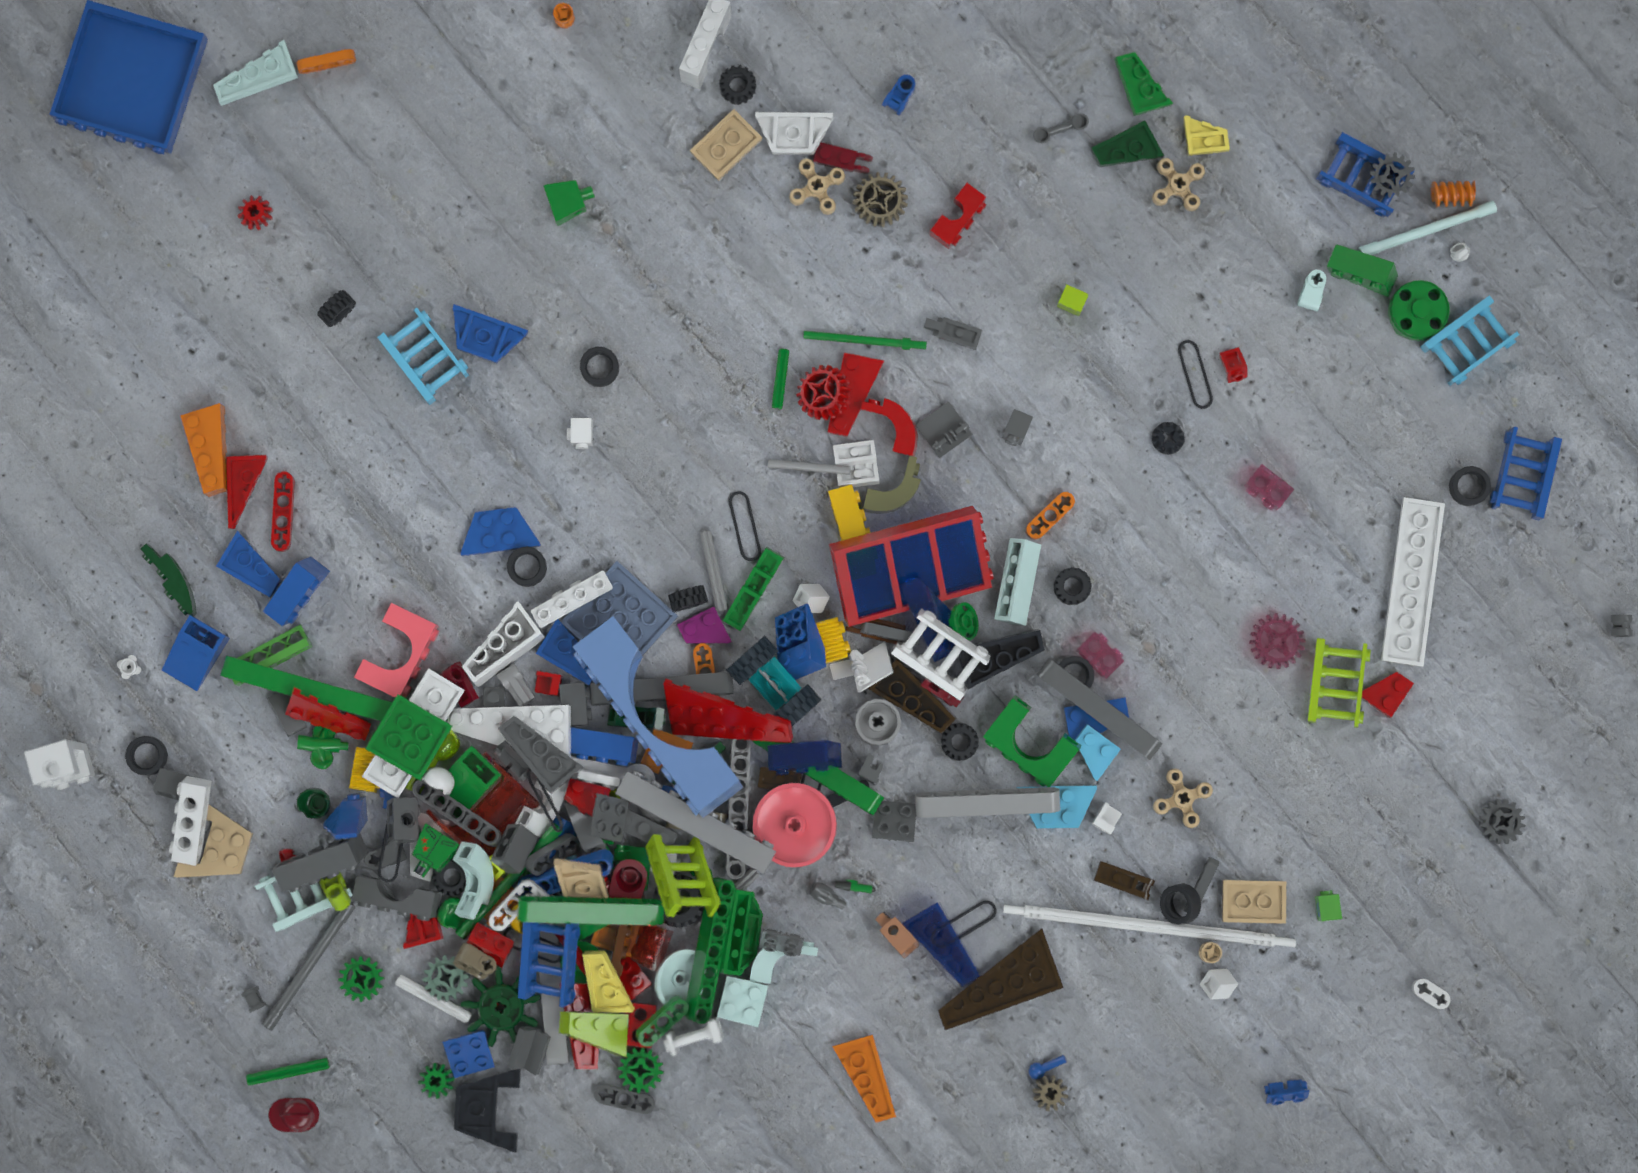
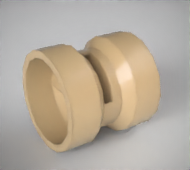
[1198,942,1222,963]

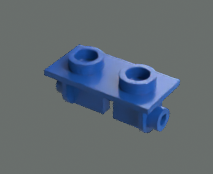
[1264,1079,1310,1105]

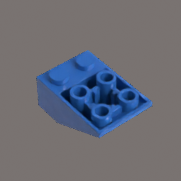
[775,603,826,680]
[162,615,230,692]

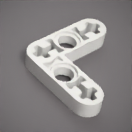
[489,879,567,931]

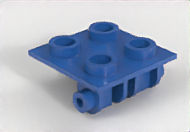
[443,1030,495,1078]

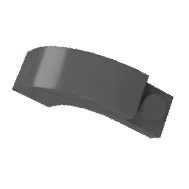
[564,800,607,863]

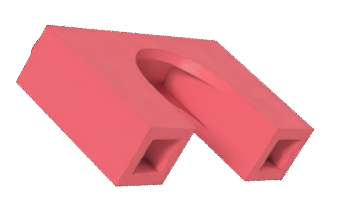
[354,603,439,698]

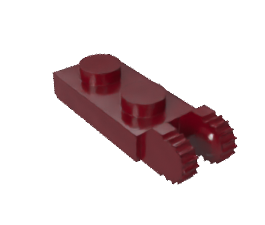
[813,142,873,174]

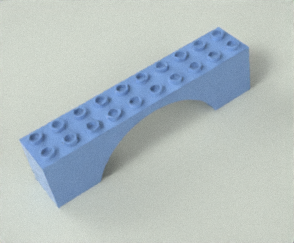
[573,617,743,818]

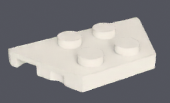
[755,112,834,155]

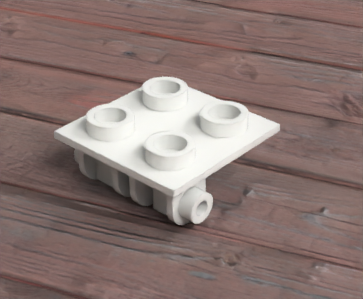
[849,641,893,693]

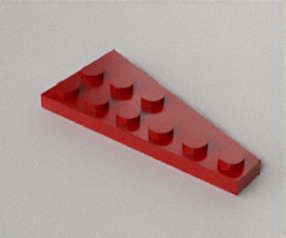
[663,679,793,743]

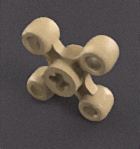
[1152,158,1205,211]
[789,159,845,215]
[1153,769,1213,828]

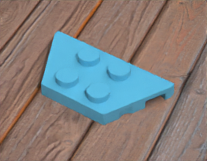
[1016,786,1097,829]

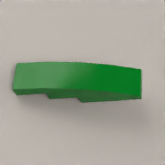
[723,547,785,631]

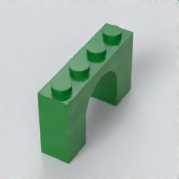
[983,695,1082,787]

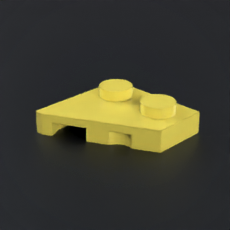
[1183,115,1230,156]

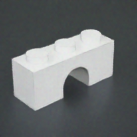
[515,781,569,837]

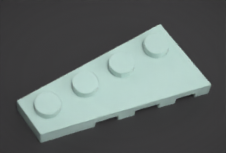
[213,40,298,106]

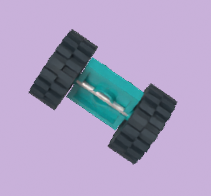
[726,636,822,727]

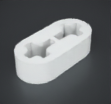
[1412,979,1450,1009]

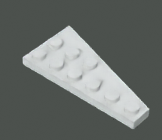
[448,705,571,758]

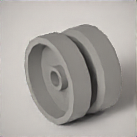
[855,699,901,746]

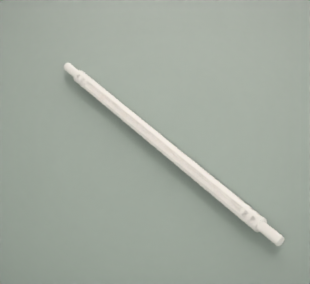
[1003,905,1296,947]

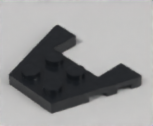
[454,1069,521,1153]

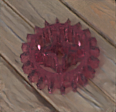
[1249,613,1306,670]

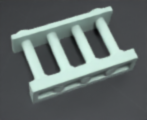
[255,875,353,932]

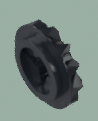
[1152,422,1185,455]

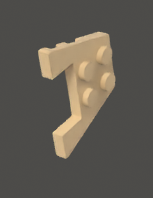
[174,802,253,878]

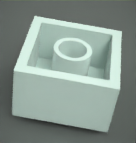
[717,975,768,1027]

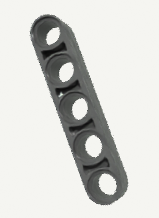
[413,780,502,847]

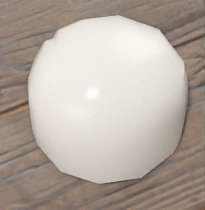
[422,767,454,795]

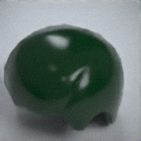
[297,787,331,819]

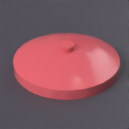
[753,783,837,867]

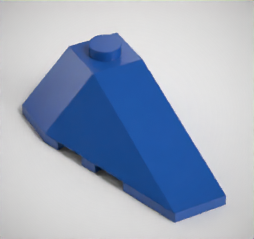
[323,793,368,839]

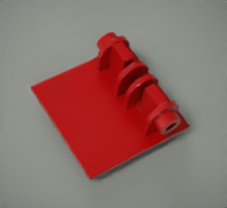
[619,956,652,1000]

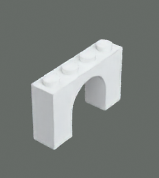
[679,0,731,90]

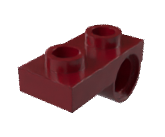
[439,661,479,708]

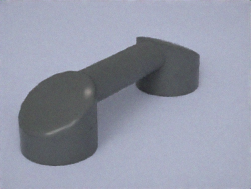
[1034,113,1089,144]

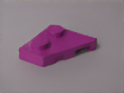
[677,606,732,644]

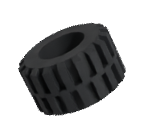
[652,875,704,928]

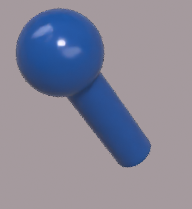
[1028,1055,1067,1079]

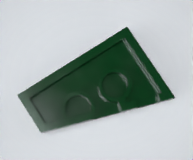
[1090,120,1164,167]

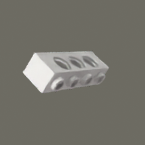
[169,776,212,866]

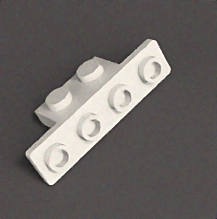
[531,571,613,628]
[571,756,643,791]

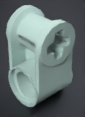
[1297,270,1326,311]

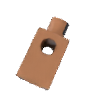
[875,911,920,959]

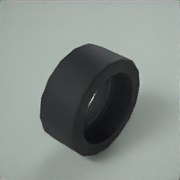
[580,346,619,387]
[1449,466,1491,506]
[506,546,547,587]
[1058,656,1094,688]
[125,736,168,776]
[1160,883,1201,925]

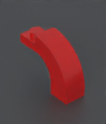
[861,398,918,457]

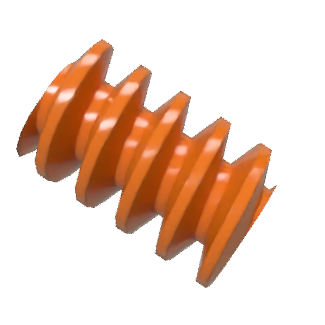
[1431,181,1476,207]

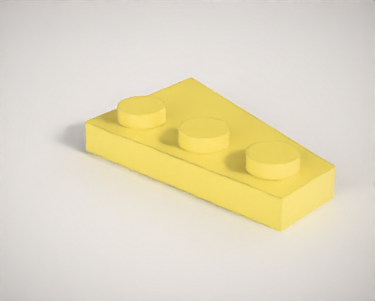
[583,951,635,1012]

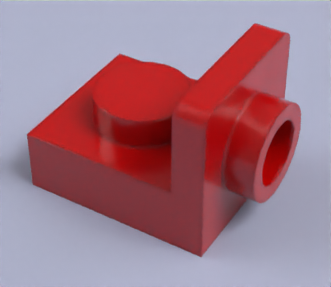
[1219,347,1248,383]

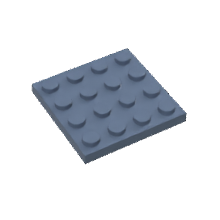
[561,561,679,656]

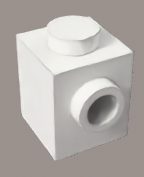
[567,418,593,449]

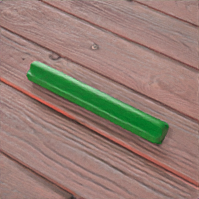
[246,1058,330,1086]

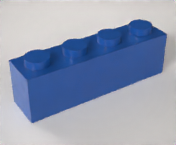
[571,727,639,766]

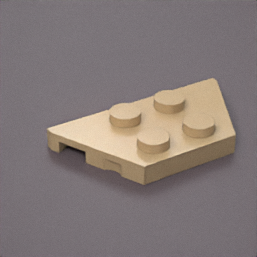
[554,859,608,898]

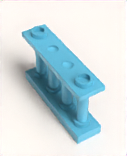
[1420,295,1520,386]
[377,308,469,405]

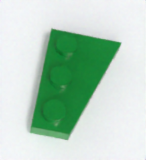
[1114,52,1173,116]

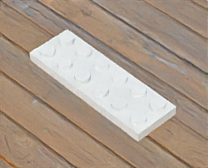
[362,668,465,798]

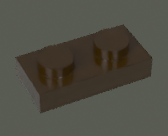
[758,767,802,790]

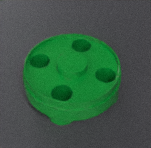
[1388,280,1450,341]

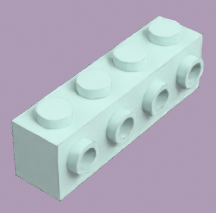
[994,538,1041,626]

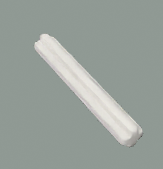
[395,975,472,1023]

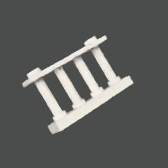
[891,608,990,700]
[664,1017,724,1056]

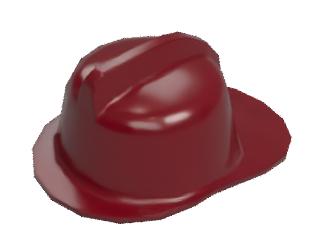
[609,859,647,899]
[268,1098,320,1132]

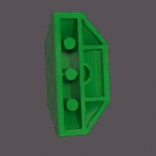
[720,889,763,976]

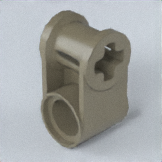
[453,943,497,979]

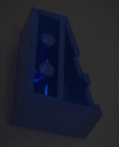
[768,740,842,775]

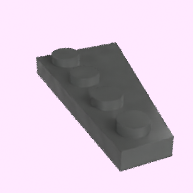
[498,716,584,794]

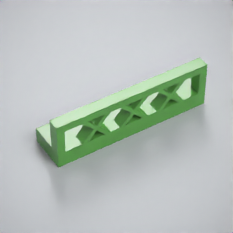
[232,625,313,686]

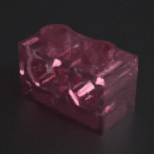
[1244,464,1294,511]
[1075,632,1124,680]

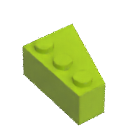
[559,1011,628,1057]

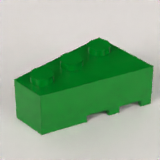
[1327,244,1398,298]

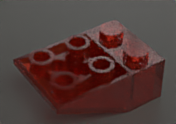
[630,925,674,971]

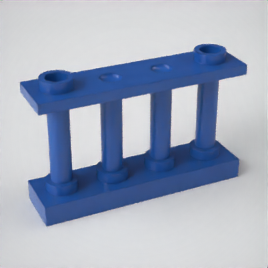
[1316,132,1415,217]
[1489,427,1562,521]
[518,922,580,1007]

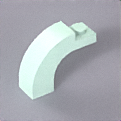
[453,842,494,920]
[750,941,818,984]

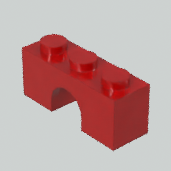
[929,183,987,249]

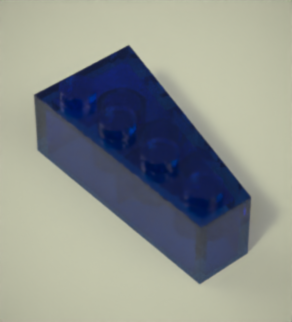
[901,902,982,986]

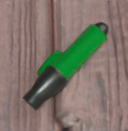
[835,879,876,894]

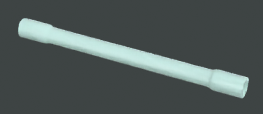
[1358,201,1497,255]

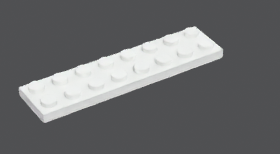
[1381,497,1445,667]

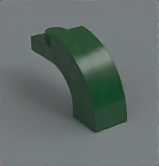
[607,705,666,731]

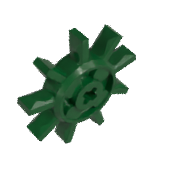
[461,967,541,1047]

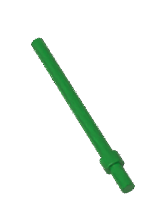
[803,331,927,350]

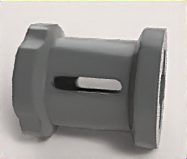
[241,986,267,1013]

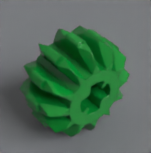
[418,1062,455,1099]

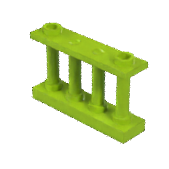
[1308,638,1371,728]
[645,835,720,917]

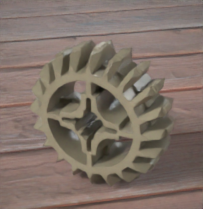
[853,172,908,227]

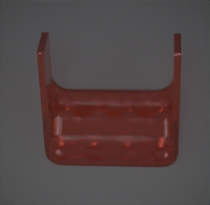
[426,751,540,857]

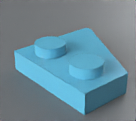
[1075,724,1121,781]

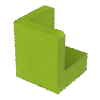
[1056,284,1088,316]

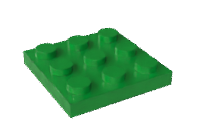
[365,694,453,781]

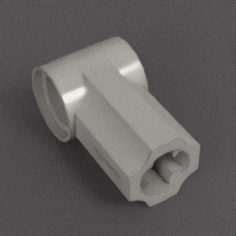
[497,663,535,707]

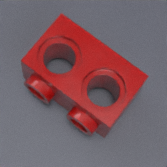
[467,922,515,968]
[626,1002,657,1048]

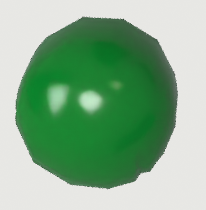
[437,898,467,930]

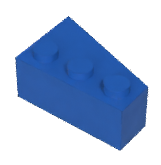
[263,557,330,626]

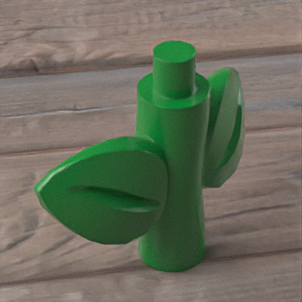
[297,726,349,770]

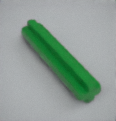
[772,348,790,409]

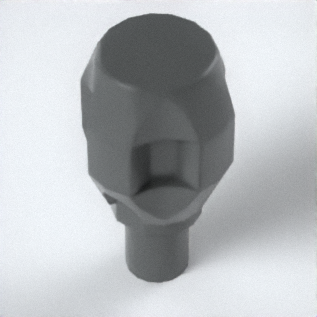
[810,882,846,910]

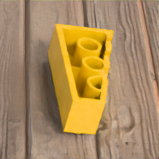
[828,484,878,580]

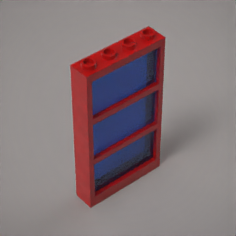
[829,505,994,627]

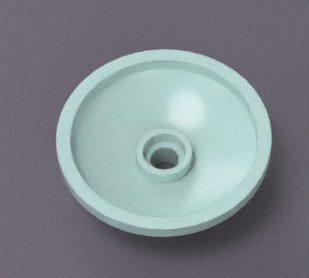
[655,949,707,1010]

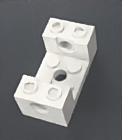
[24,740,95,790]

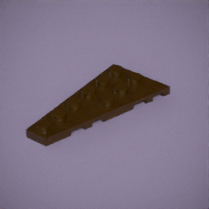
[938,928,1064,1030]

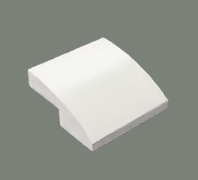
[833,440,879,488]

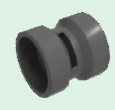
[1611,614,1633,637]

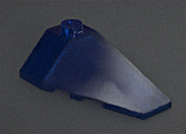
[899,575,967,662]

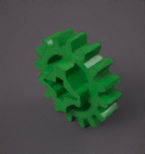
[338,956,385,1002]
[618,1047,664,1094]

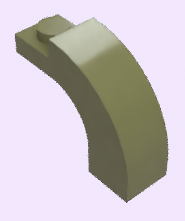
[863,456,921,514]

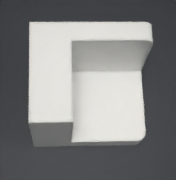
[792,584,830,613]
[1091,802,1121,835]
[1199,969,1238,1000]

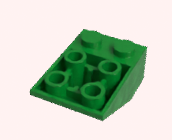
[438,745,504,818]

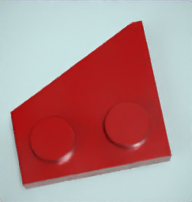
[403,914,444,949]

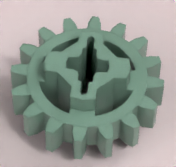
[423,955,469,1002]

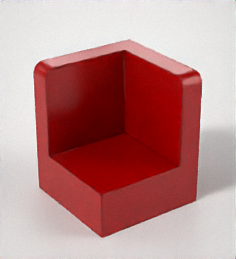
[535,671,563,697]

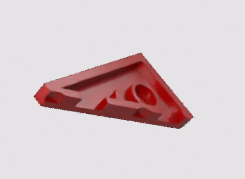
[226,455,268,529]

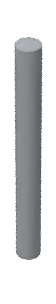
[768,459,851,475]

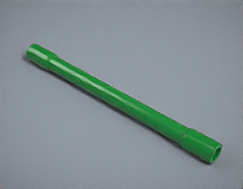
[455,823,563,940]

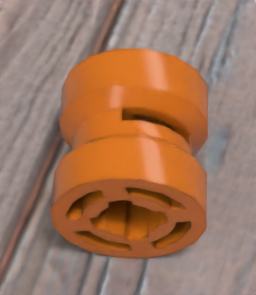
[553,3,575,28]

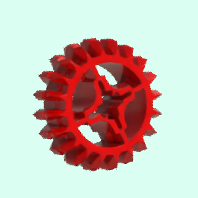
[796,365,852,420]

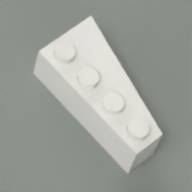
[462,601,545,687]

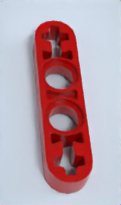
[271,471,295,552]

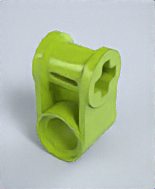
[319,871,351,911]

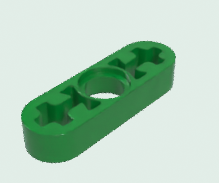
[636,996,689,1047]

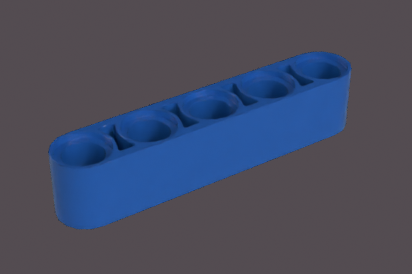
[515,849,614,897]

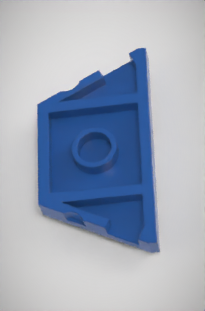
[453,304,529,364]
[461,507,541,556]

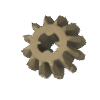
[1032,1075,1068,1111]

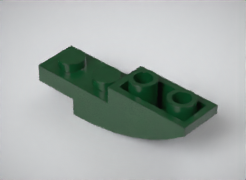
[140,543,197,616]

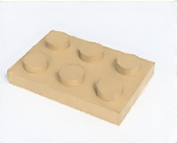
[690,109,762,181]
[1222,880,1286,924]

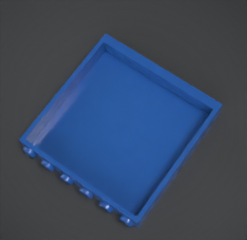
[49,0,208,155]

